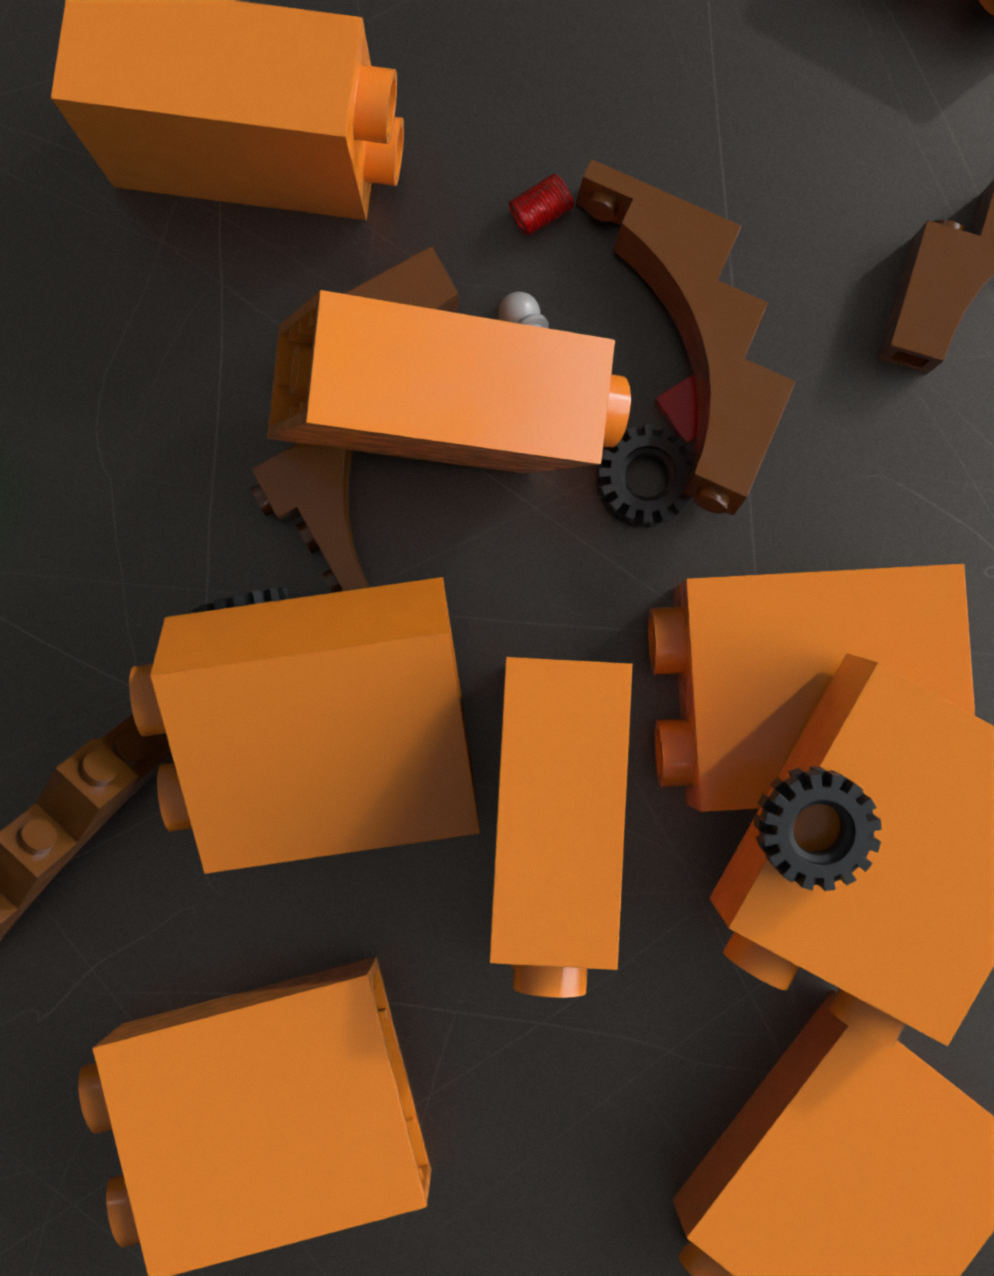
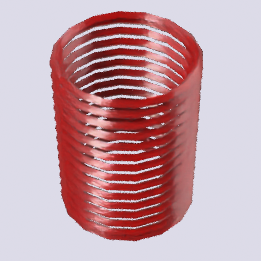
[509,173,574,236]

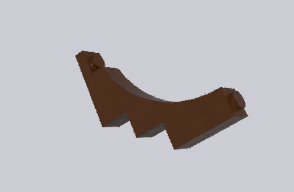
[575,159,796,516]

